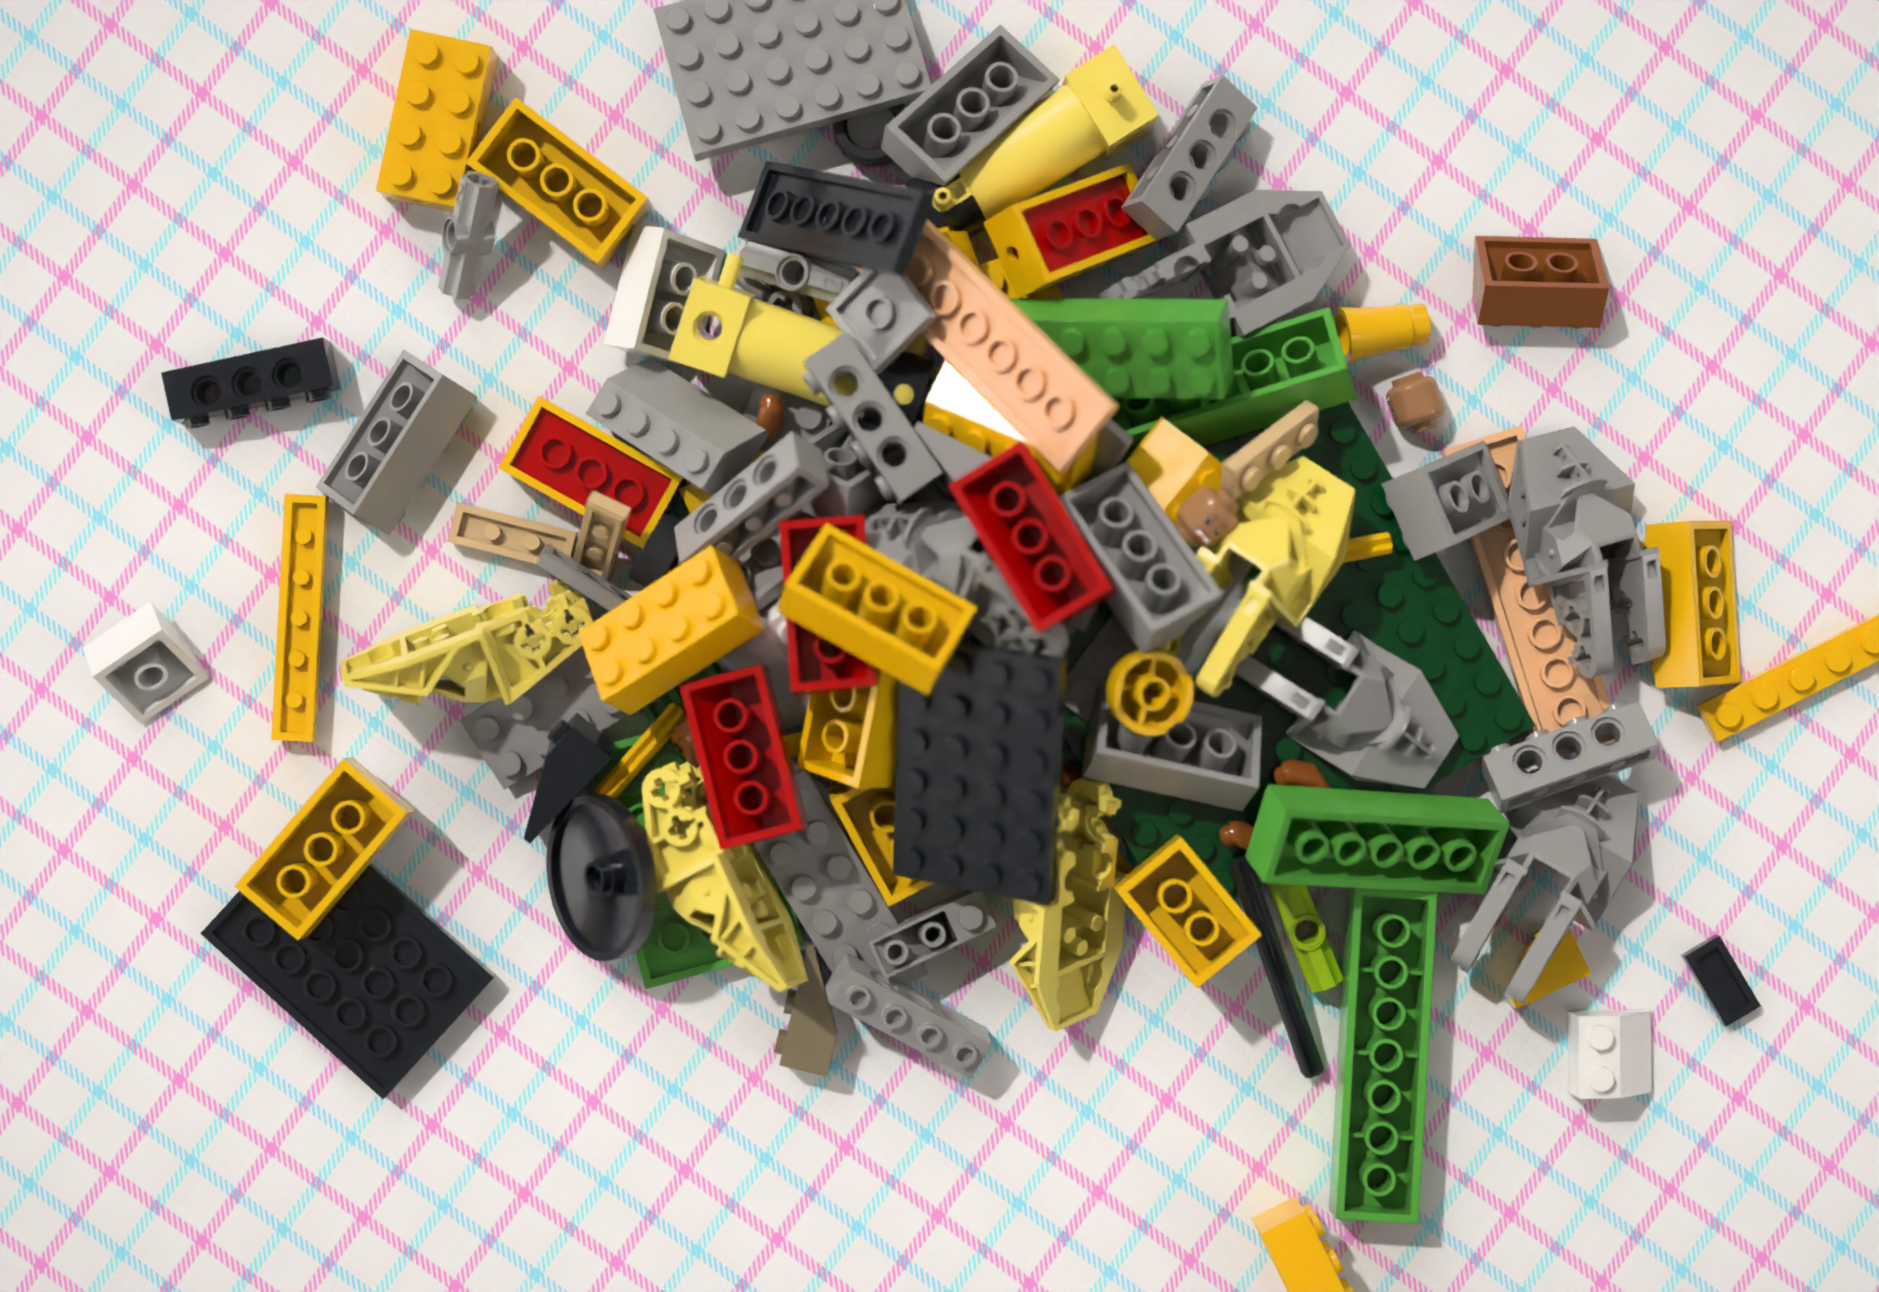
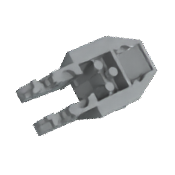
[1099,190,1351,336]
[1507,426,1666,678]
[864,501,1099,657]
[1234,617,1459,788]
[1450,775,1639,1003]

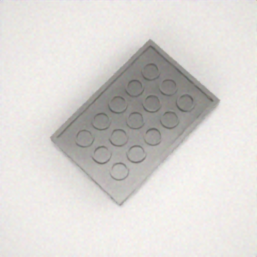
[654,0,931,161]

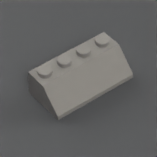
[881,24,1060,186]
[316,350,478,535]
[585,357,770,496]
[1059,461,1223,654]
[1082,681,1262,811]

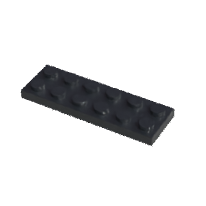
[738,161,935,278]

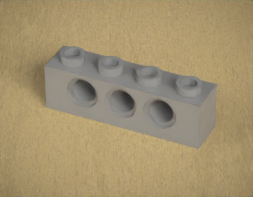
[1121,75,1258,240]
[801,332,943,505]
[674,431,829,564]
[1481,701,1659,813]
[825,953,992,1079]

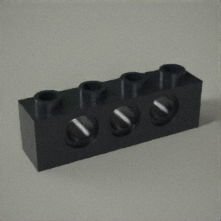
[161,337,341,429]

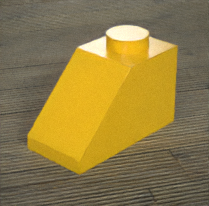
[1506,928,1591,1009]

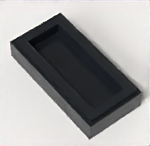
[1681,934,1761,1026]

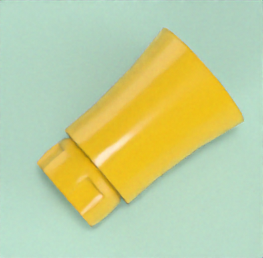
[1335,304,1431,364]

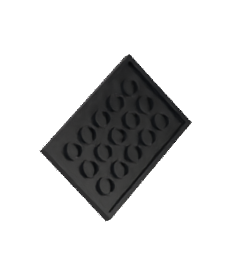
[893,640,1066,905]
[200,863,496,1099]

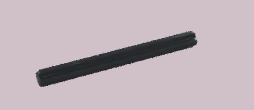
[1229,855,1324,1078]

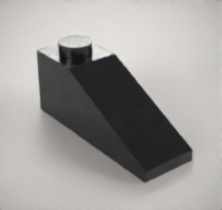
[524,713,615,844]

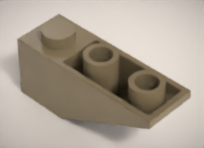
[774,941,838,1076]

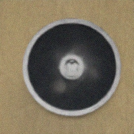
[546,794,657,961]

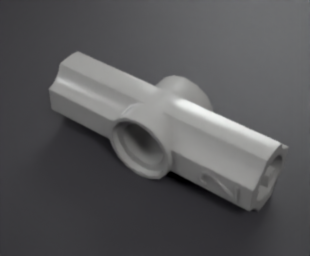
[438,171,499,299]
[739,241,860,303]

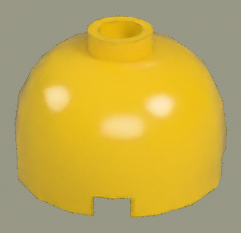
[1106,649,1194,736]

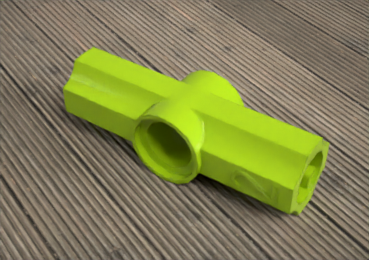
[1266,883,1344,993]

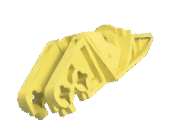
[1155,456,1356,697]
[340,579,593,706]
[642,761,808,992]
[1009,777,1128,1032]

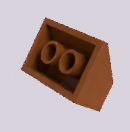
[1473,236,1609,329]

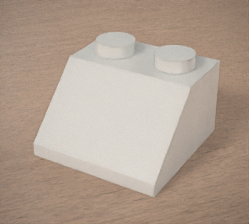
[83,601,209,724]
[1567,1010,1652,1099]

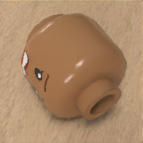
[1386,371,1445,435]
[1175,486,1240,549]

